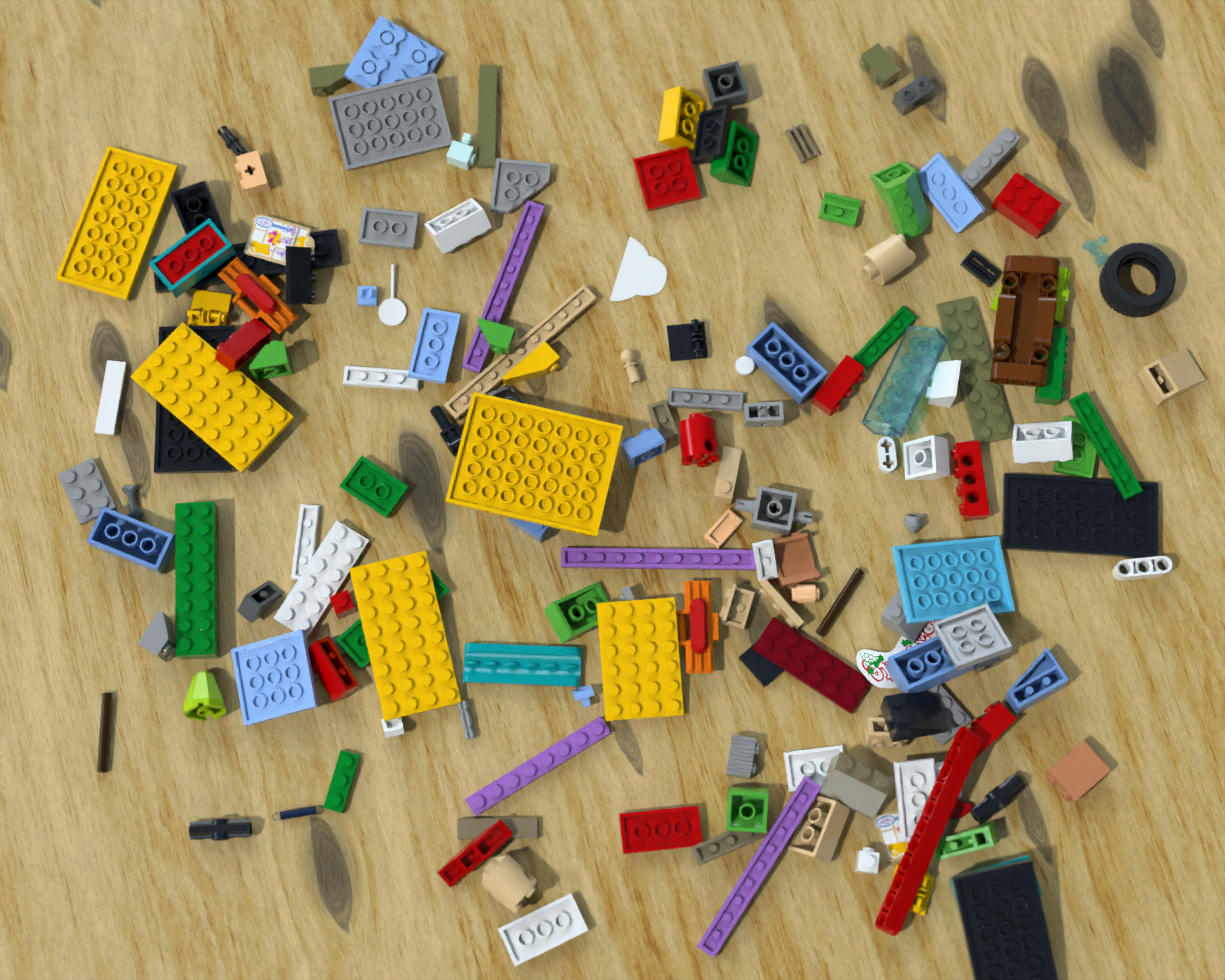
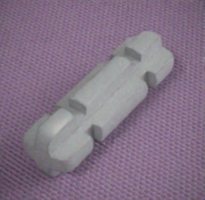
[458,701,476,740]

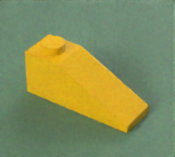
[502,341,560,385]

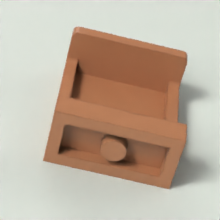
[772,531,820,589]
[1045,740,1111,803]

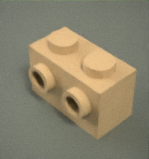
[864,717,908,748]

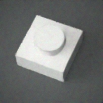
[381,717,405,738]

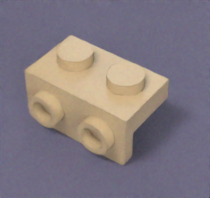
[719,584,755,630]

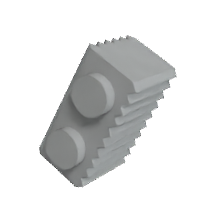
[726,735,759,779]

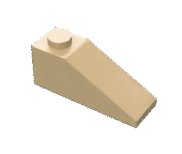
[712,446,742,505]

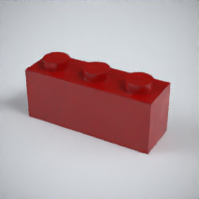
[216,317,272,373]
[811,355,865,416]
[308,636,359,702]
[970,702,1016,760]

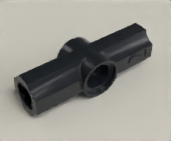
[969,773,1026,825]
[189,819,252,841]

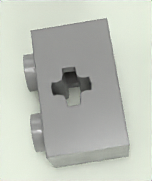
[743,401,784,428]

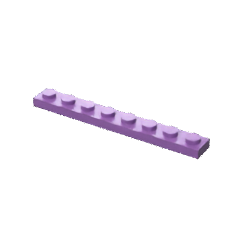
[465,716,611,817]

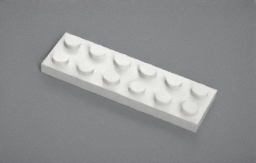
[273,520,369,639]

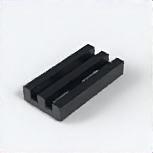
[960,250,1002,288]

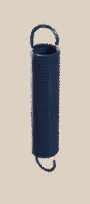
[272,805,324,821]

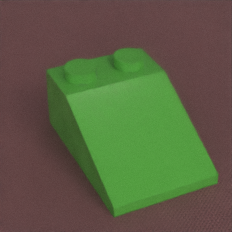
[544,582,609,644]

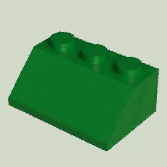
[709,121,759,187]

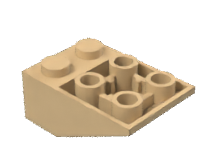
[1137,348,1206,406]

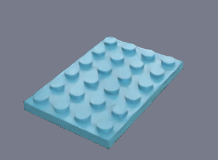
[891,536,1015,624]

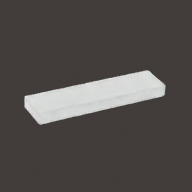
[95,360,127,436]
[343,366,420,391]
[291,504,320,581]

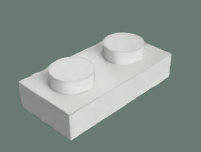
[752,539,778,582]

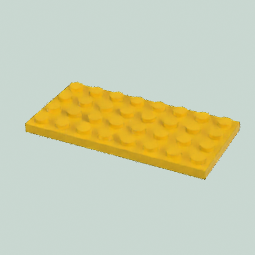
[56,146,179,301]
[130,322,295,474]
[349,551,461,721]

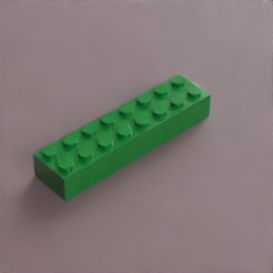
[175,501,219,660]

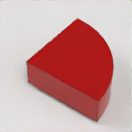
[949,800,973,819]

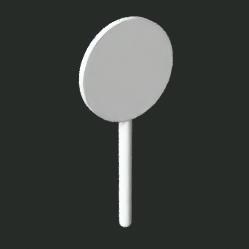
[378,264,406,326]

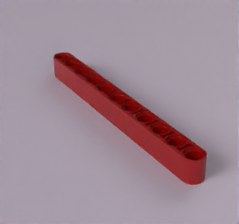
[875,726,982,936]

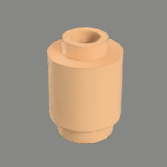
[791,584,819,603]

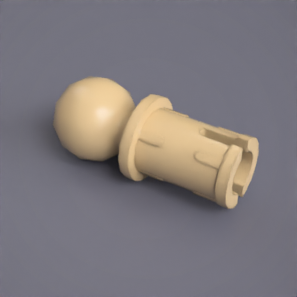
[620,349,642,385]

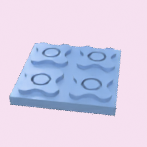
[344,15,443,89]
[231,629,319,726]

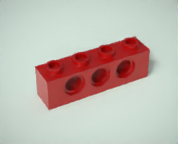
[951,441,990,521]

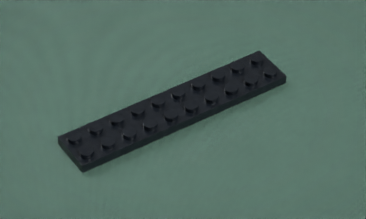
[152,229,342,294]

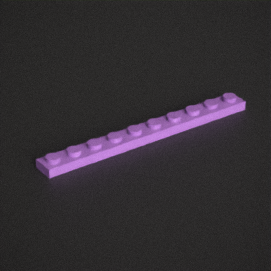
[462,200,545,374]
[561,547,755,571]
[697,776,821,958]

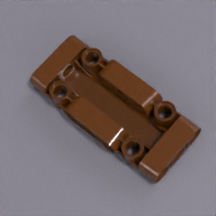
[990,255,1060,387]

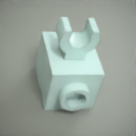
[446,133,476,170]

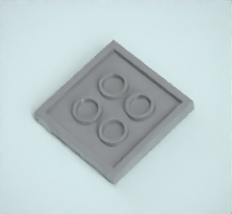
[932,603,1013,671]

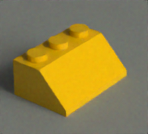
[659,86,705,150]

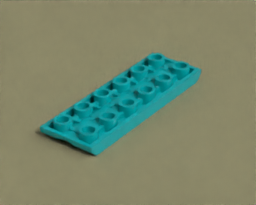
[463,643,582,687]

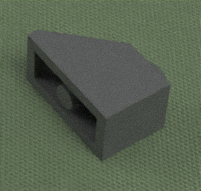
[237,580,283,623]

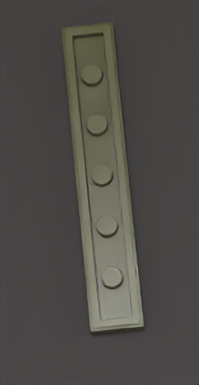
[477,65,498,168]

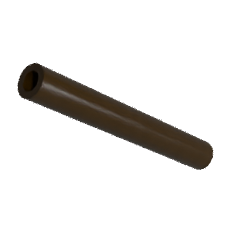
[815,568,864,637]
[97,693,112,773]

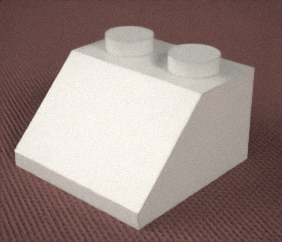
[925,360,961,408]
[903,435,950,480]

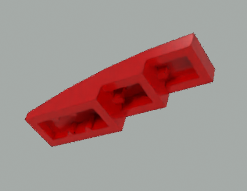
[436,819,513,888]

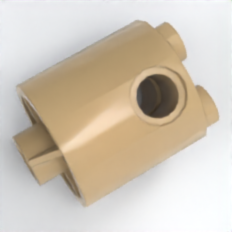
[860,234,916,285]
[481,854,540,913]

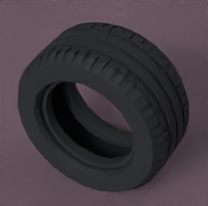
[1099,242,1176,318]

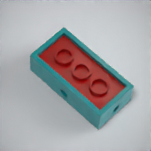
[149,218,236,298]

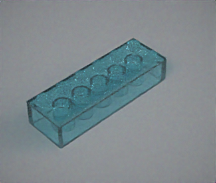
[861,326,949,438]

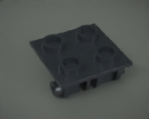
[667,319,708,362]

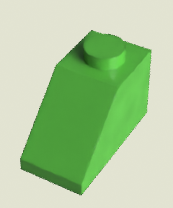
[478,318,516,355]

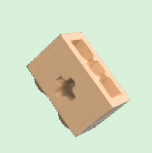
[235,150,270,196]

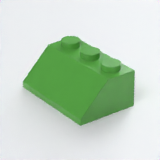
[880,171,931,240]

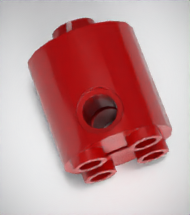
[679,413,720,468]

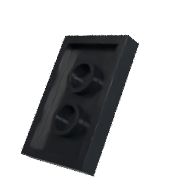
[692,104,732,165]

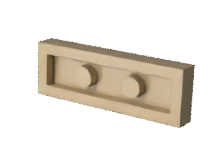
[758,578,804,630]

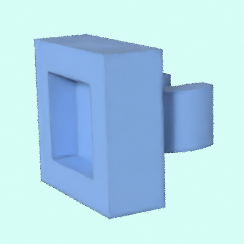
[357,286,377,306]
[572,684,594,708]

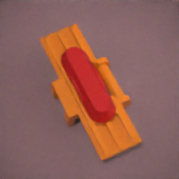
[218,257,298,335]
[676,580,720,674]

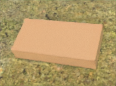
[703,508,743,550]

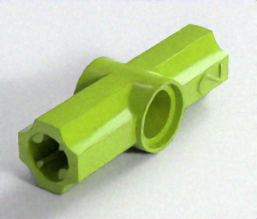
[1049,267,1071,325]

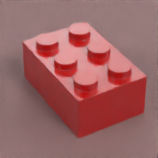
[991,172,1062,239]

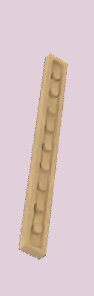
[443,285,596,421]

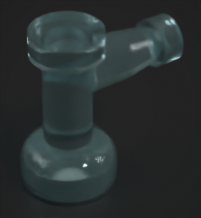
[1082,236,1109,267]

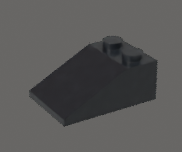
[169,180,225,235]
[880,693,949,742]

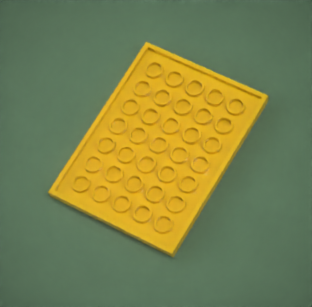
[445,392,623,538]

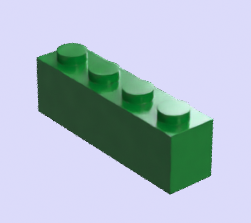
[1034,327,1069,406]

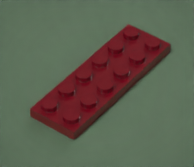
[753,617,871,714]

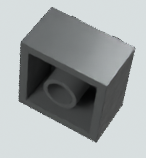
[702,61,748,109]

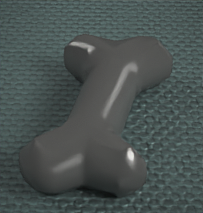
[122,484,144,518]

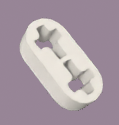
[877,436,897,474]

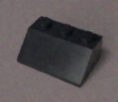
[286,246,316,305]

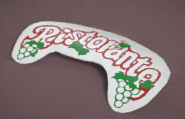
[856,621,937,688]

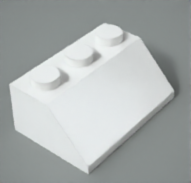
[424,198,492,254]
[1012,421,1073,464]

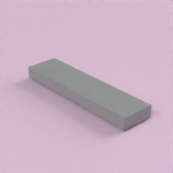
[667,387,744,412]

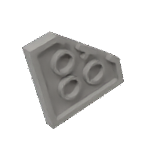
[490,158,551,214]

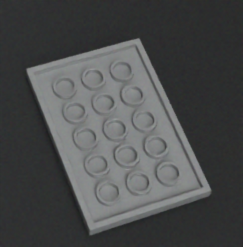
[328,73,452,171]

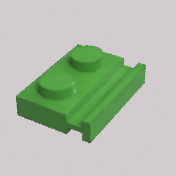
[818,192,861,228]

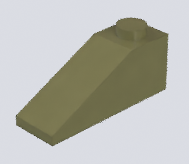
[309,63,351,97]

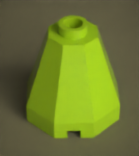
[183,671,227,721]

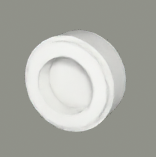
[735,356,754,376]

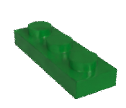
[323,750,360,814]

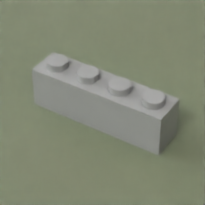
[960,127,1021,192]

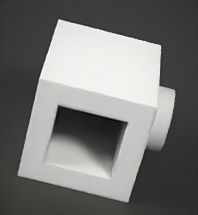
[855,847,880,875]

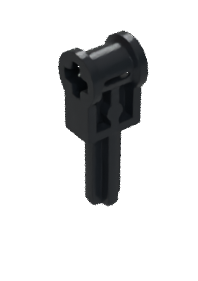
[430,405,462,457]

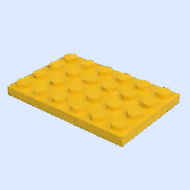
[597,597,684,721]

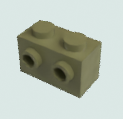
[859,43,901,89]

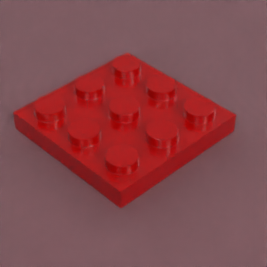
[633,146,701,211]

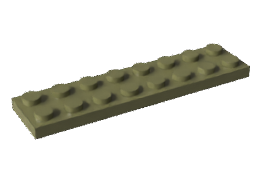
[936,296,1013,445]

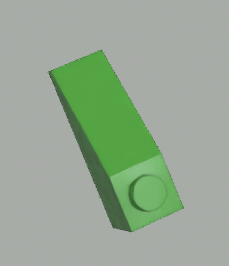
[935,822,999,860]

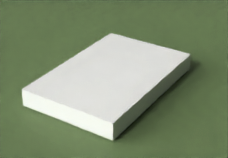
[783,745,844,792]

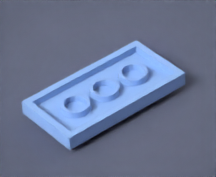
[918,152,986,234]
[408,308,461,384]

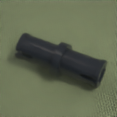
[217,126,248,156]

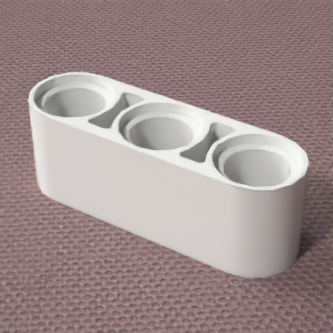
[1112,556,1172,581]

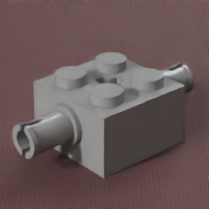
[735,486,813,536]

